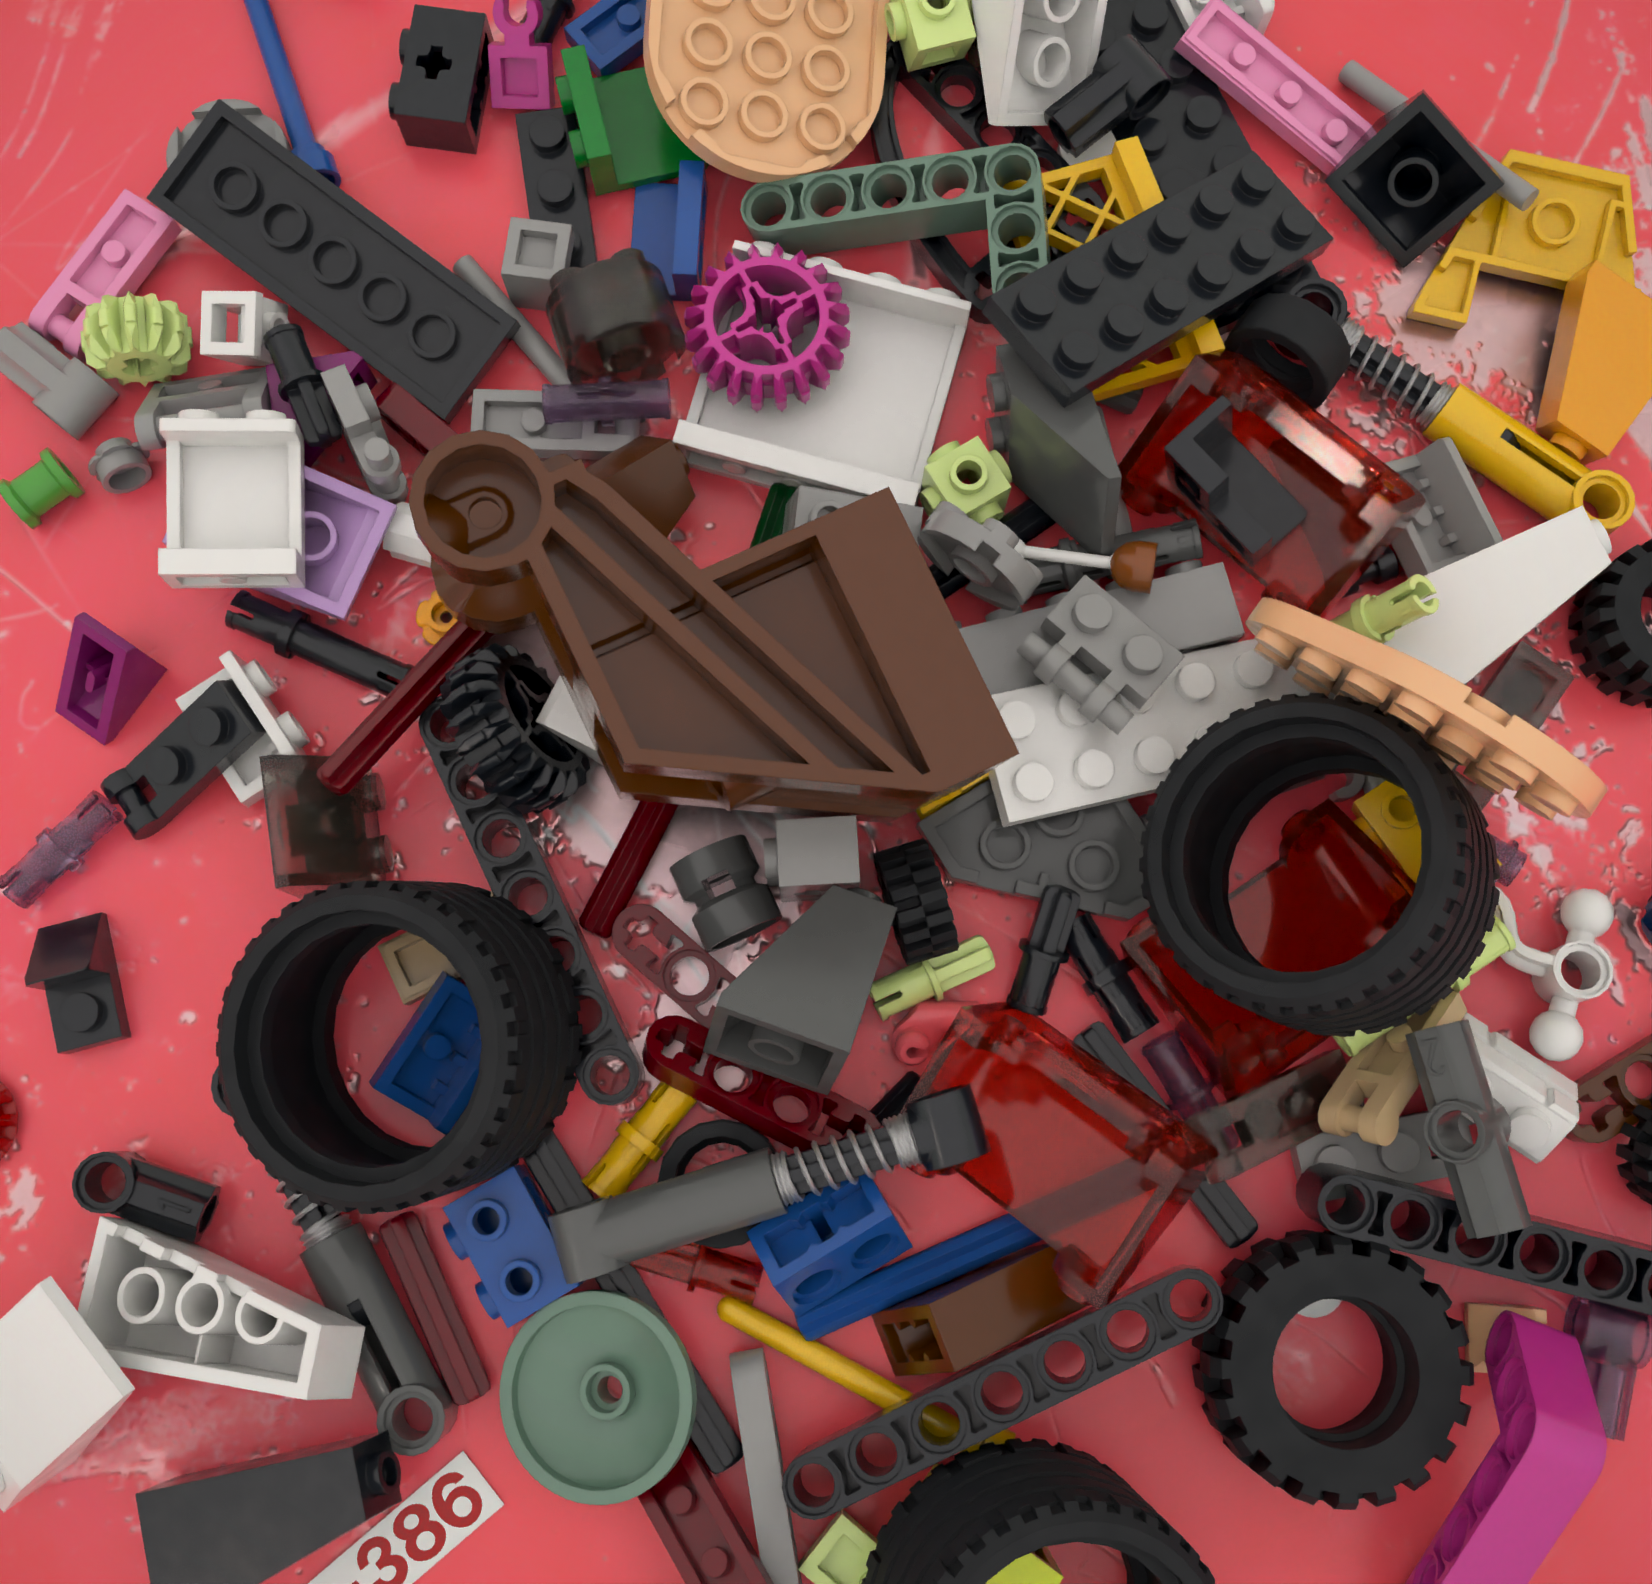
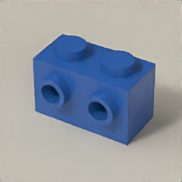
[443,1164,586,1328]

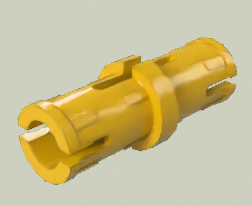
[581,1081,697,1197]

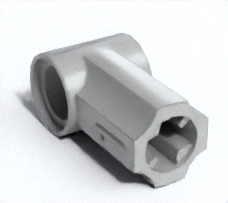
[0,321,119,440]

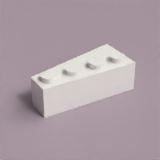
[78,1216,365,1400]

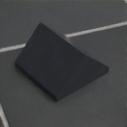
[1324,89,1505,268]

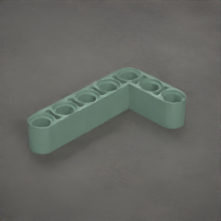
[740,143,1051,294]

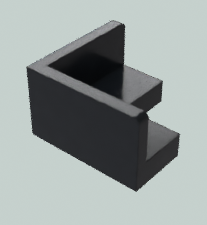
[1164,395,1307,567]

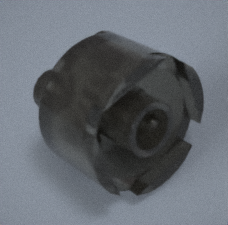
[545,248,686,393]

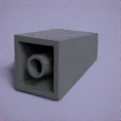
[703,885,897,1096]

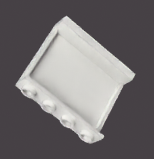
[672,240,972,506]

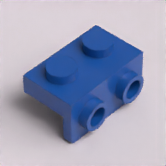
[369,971,481,1135]

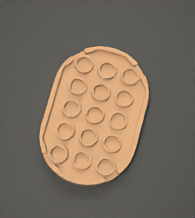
[643,0,890,183]
[1245,597,1607,821]

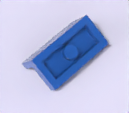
[628,160,708,301]

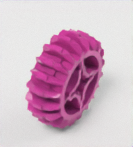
[684,243,850,413]

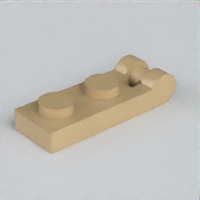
[1318,991,1468,1146]

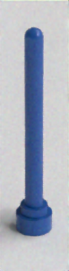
[243,0,341,187]

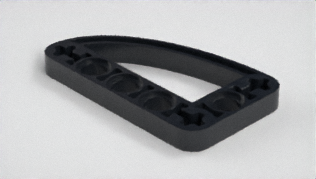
[870,39,1105,324]

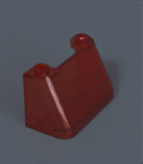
[1118,351,1426,618]
[1120,798,1416,1101]
[900,1002,1219,1310]

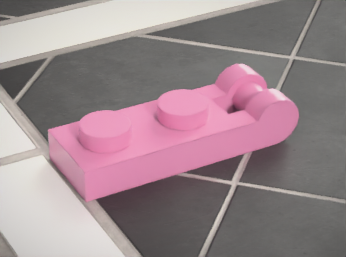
[28,189,182,362]

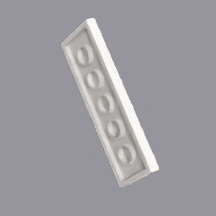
[988,638,1336,827]

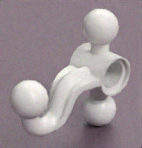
[1494,886,1614,1062]

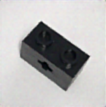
[388,4,494,154]

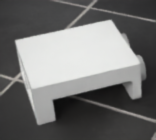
[158,409,305,588]

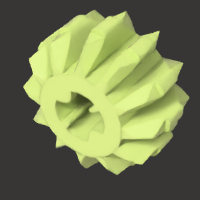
[80,291,193,387]

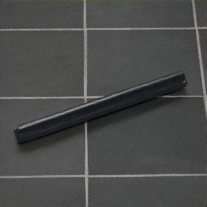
[522,1130,743,1474]

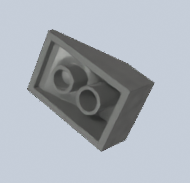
[985,344,1122,556]

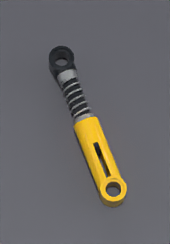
[1274,278,1635,535]

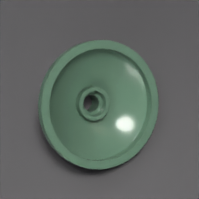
[499,1289,697,1505]

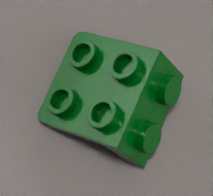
[555,44,709,196]

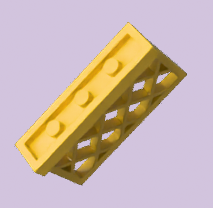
[1003,136,1225,402]

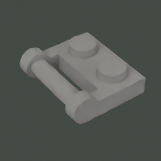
[134,367,271,451]

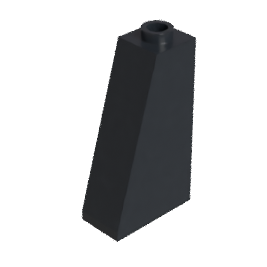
[135,1430,402,1584]

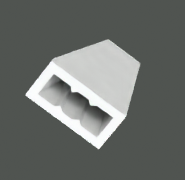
[1384,505,1612,685]

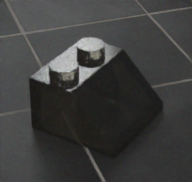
[259,755,394,899]

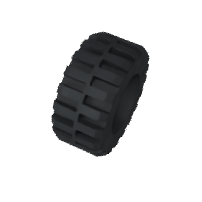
[1192,1230,1474,1510]

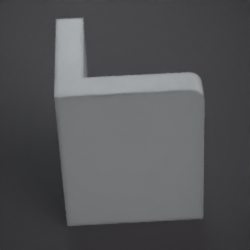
[501,217,575,314]

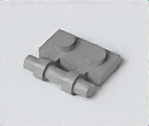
[320,364,409,505]
[1017,575,1185,735]

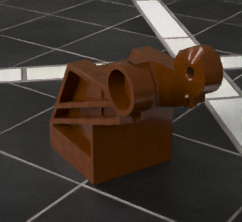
[409,430,1020,823]

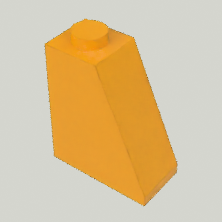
[1535,260,1652,465]

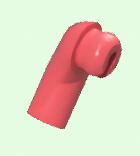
[891,1000,980,1065]

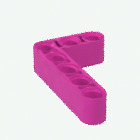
[1405,1310,1607,1584]

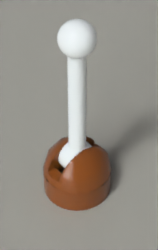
[1014,539,1158,594]

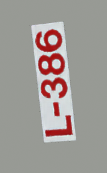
[308,1451,504,1584]

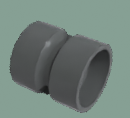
[669,834,783,952]

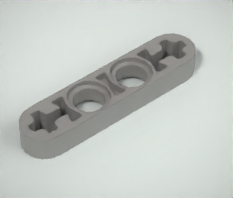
[729,1347,802,1584]

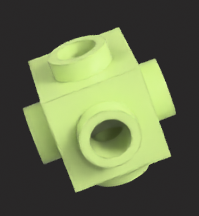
[884,0,977,72]
[919,436,1012,525]

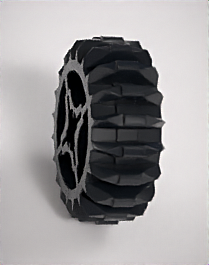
[439,643,590,815]

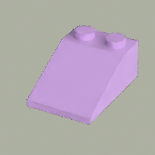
[162,465,397,621]

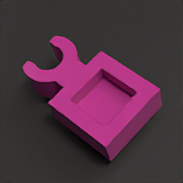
[488,0,555,110]

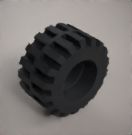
[1568,539,1652,708]

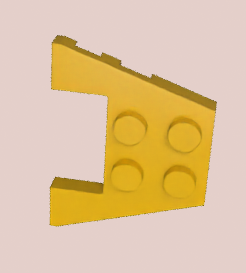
[1406,149,1641,330]

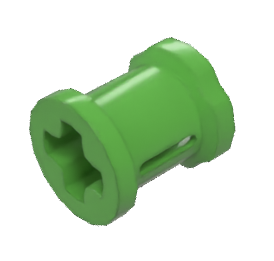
[0,447,85,529]

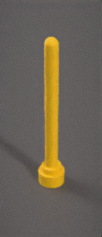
[717,1296,1016,1453]

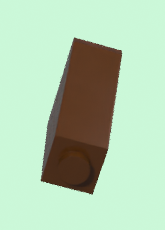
[586,435,696,538]
[872,1241,1087,1377]

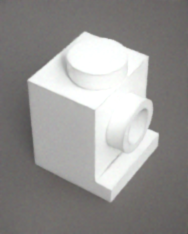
[200,291,289,366]

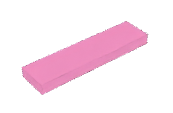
[1173,0,1372,175]

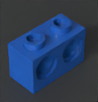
[746,1175,913,1317]

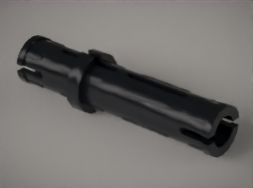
[225,590,415,696]

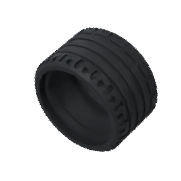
[1139,693,1500,1037]
[216,881,583,1214]
[861,1438,1215,1584]

